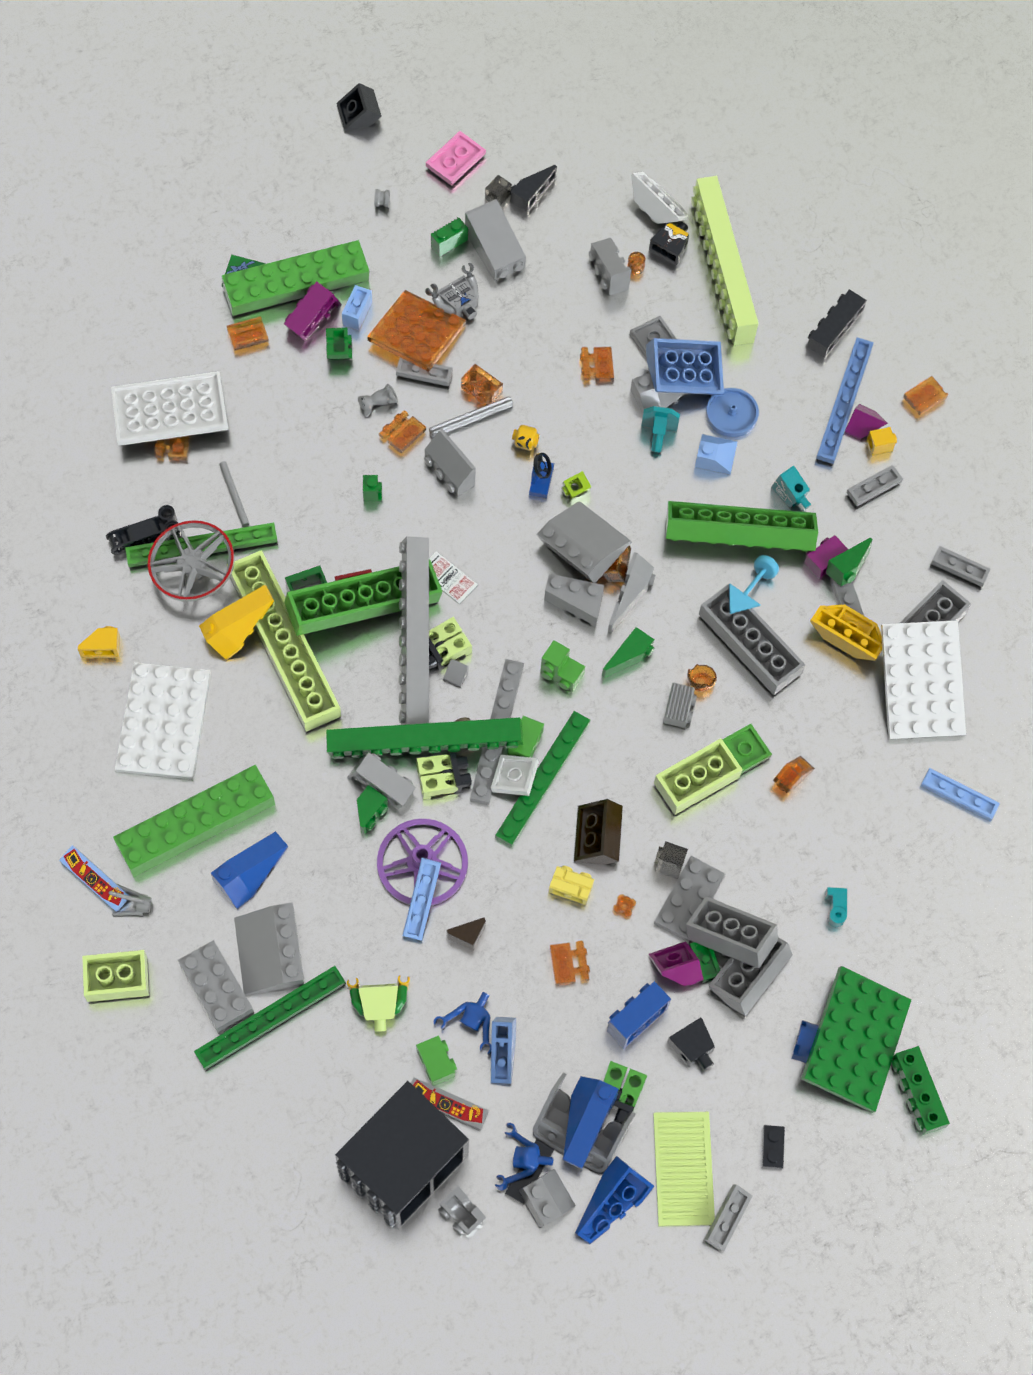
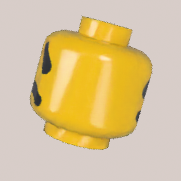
[512,425,540,451]

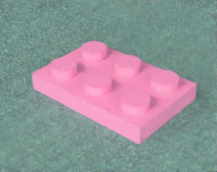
[426,131,486,186]

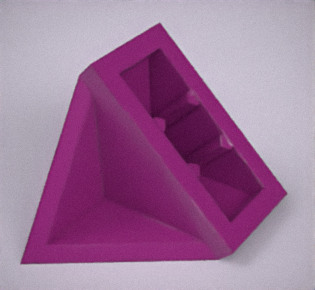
[844,404,888,441]

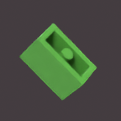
[506,716,544,758]
[416,1035,457,1086]

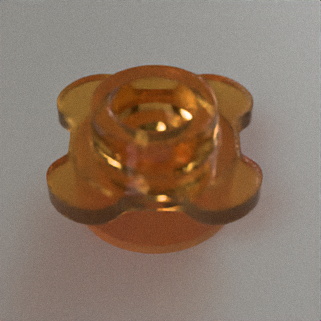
[613,894,636,917]

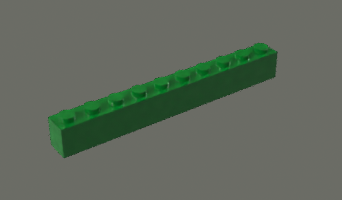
[326,717,523,759]

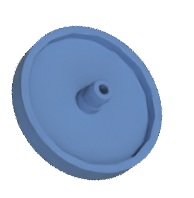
[706,388,759,437]

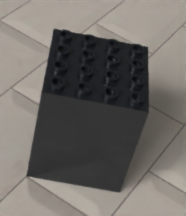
[335,1080,469,1229]

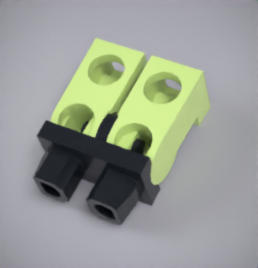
[429,616,472,669]
[416,753,472,800]

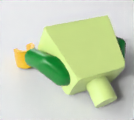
[347,975,410,1031]

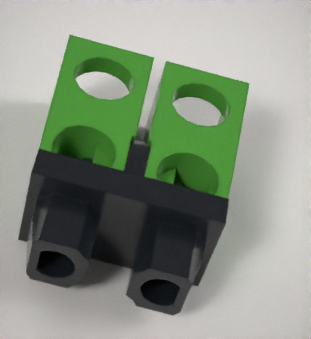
[603,1061,647,1125]

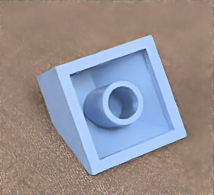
[695,434,737,475]

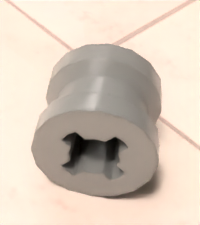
[374,189,390,208]

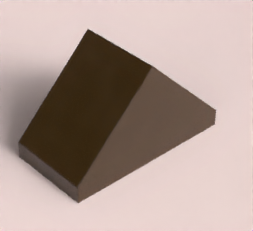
[446,917,486,951]

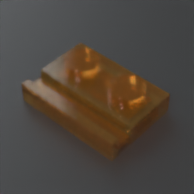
[226,316,269,351]
[903,376,948,416]

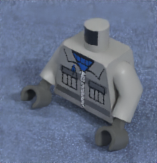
[425,263,479,320]

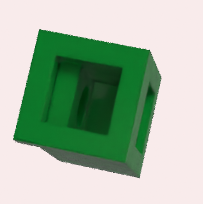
[363,475,382,502]

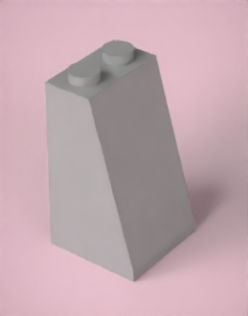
[465,199,526,280]

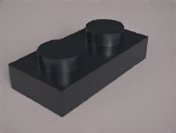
[762,1125,785,1170]

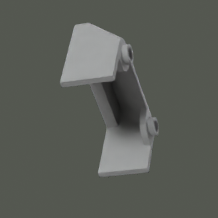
[533,1072,636,1172]

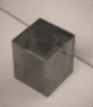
[485,175,512,205]

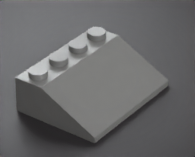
[536,501,632,583]
[234,902,304,996]

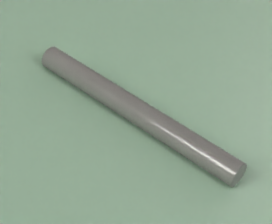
[219,461,249,527]

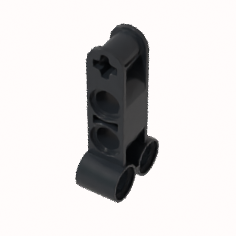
[106,505,183,555]

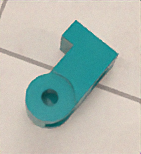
[825,887,847,928]

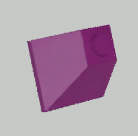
[649,941,703,986]

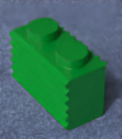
[431,217,469,257]

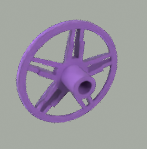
[377,819,468,906]

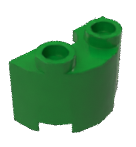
[326,327,352,360]

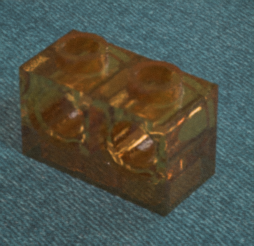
[461,364,503,405]

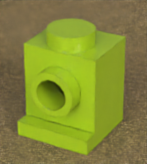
[561,471,591,499]

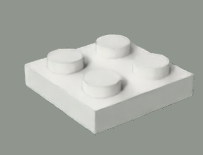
[491,755,539,796]

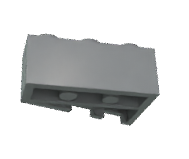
[589,238,631,295]

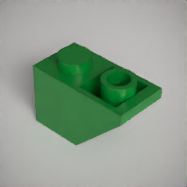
[357,785,388,834]

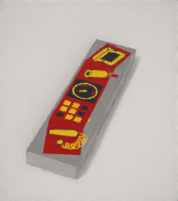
[411,1077,489,1131]

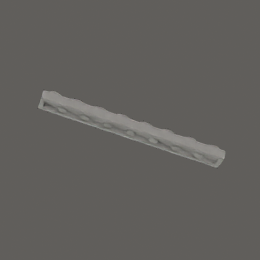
[470,659,524,805]

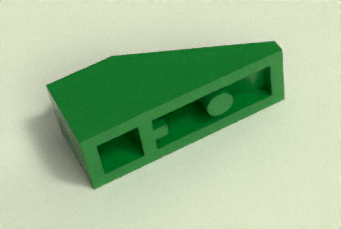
[826,537,873,587]
[602,627,655,678]

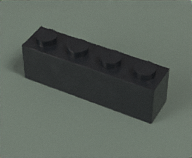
[807,289,867,358]

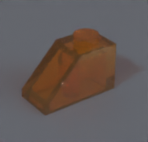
[773,756,815,793]

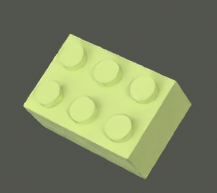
[82,950,149,1002]

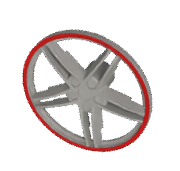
[148,520,235,601]

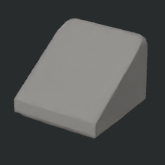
[443,659,469,687]

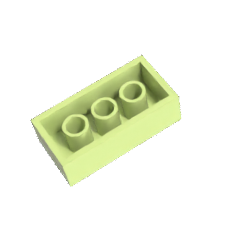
[654,738,743,815]

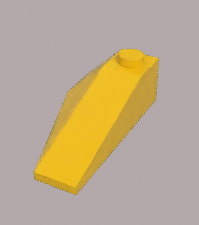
[199,585,274,660]

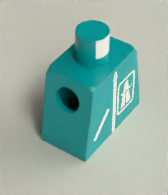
[771,465,811,511]

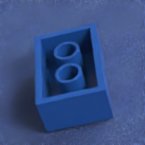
[607,981,671,1049]

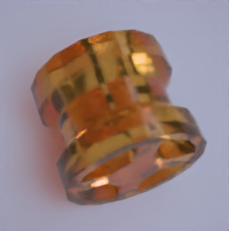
[627,252,646,274]

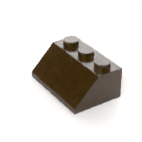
[574,799,623,865]

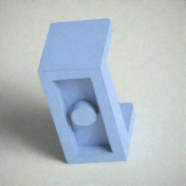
[342,285,372,330]

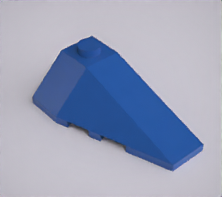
[211,831,288,909]
[563,1076,619,1169]
[575,1156,654,1244]

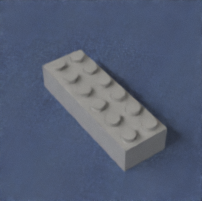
[699,584,805,695]

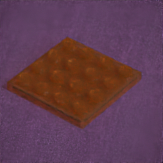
[367,290,466,372]

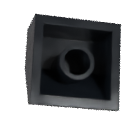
[337,83,382,131]

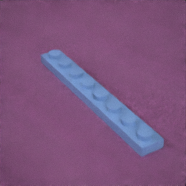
[816,337,874,464]

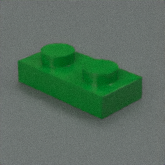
[689,942,720,983]

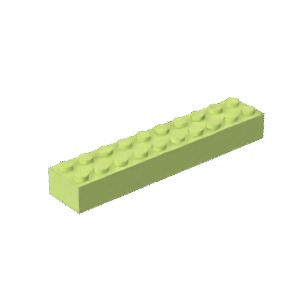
[691,176,759,346]
[227,550,341,732]

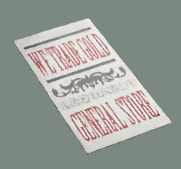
[429,551,478,604]

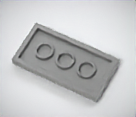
[654,856,726,942]

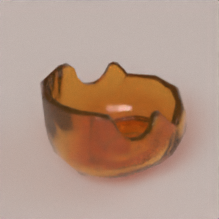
[687,664,717,692]

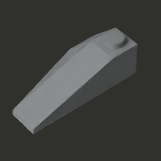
[631,373,685,414]
[608,552,656,633]

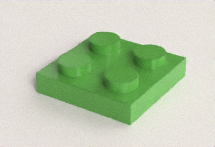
[722,724,772,774]

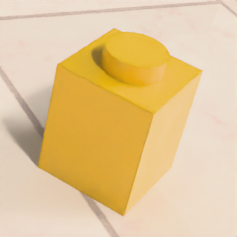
[867,427,897,455]

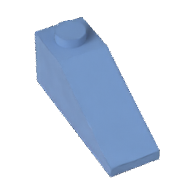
[491,1017,516,1084]

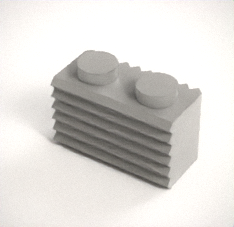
[663,683,697,728]

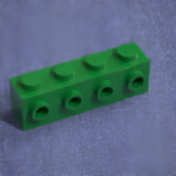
[892,1046,950,1135]

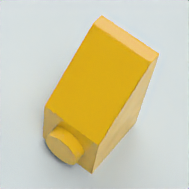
[78,626,120,657]

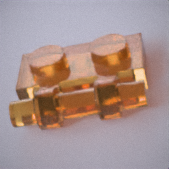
[580,347,614,382]
[379,410,426,453]
[154,435,190,461]
[550,941,590,986]

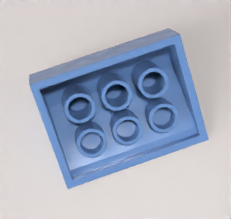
[646,338,724,395]

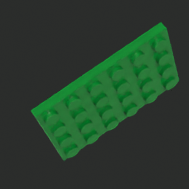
[801,966,912,1113]

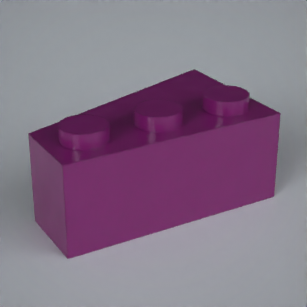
[284,281,342,341]

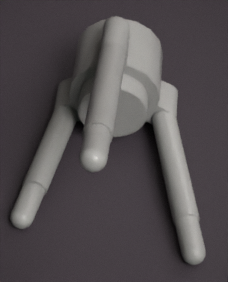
[109,884,152,916]

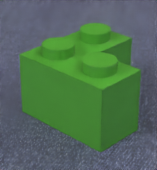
[540,640,586,692]

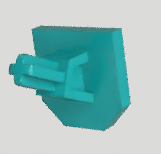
[641,406,680,452]

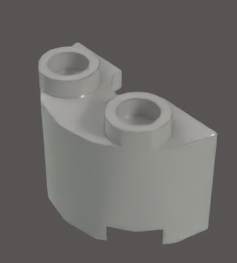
[438,1186,486,1235]

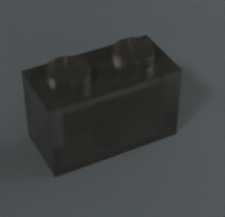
[654,841,688,879]

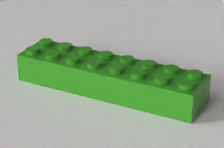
[222,240,370,316]
[666,501,818,552]
[284,559,443,636]
[113,764,275,878]

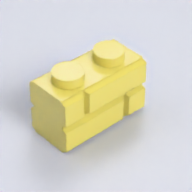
[549,866,595,905]

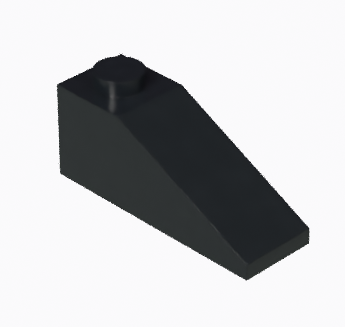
[510,165,557,212]

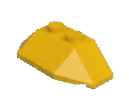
[810,604,882,661]

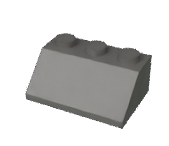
[424,429,476,497]

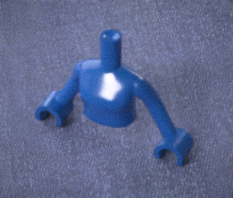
[433,992,492,1055]
[495,1123,554,1191]

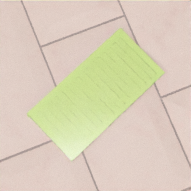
[653,1111,715,1226]

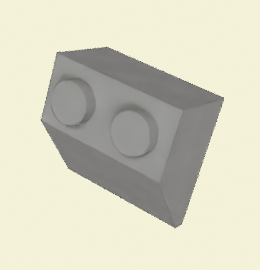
[519,1169,576,1227]

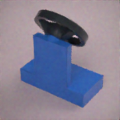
[529,453,554,499]

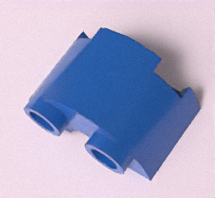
[791,1020,819,1063]

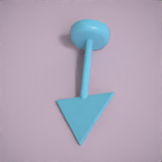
[729,555,779,614]

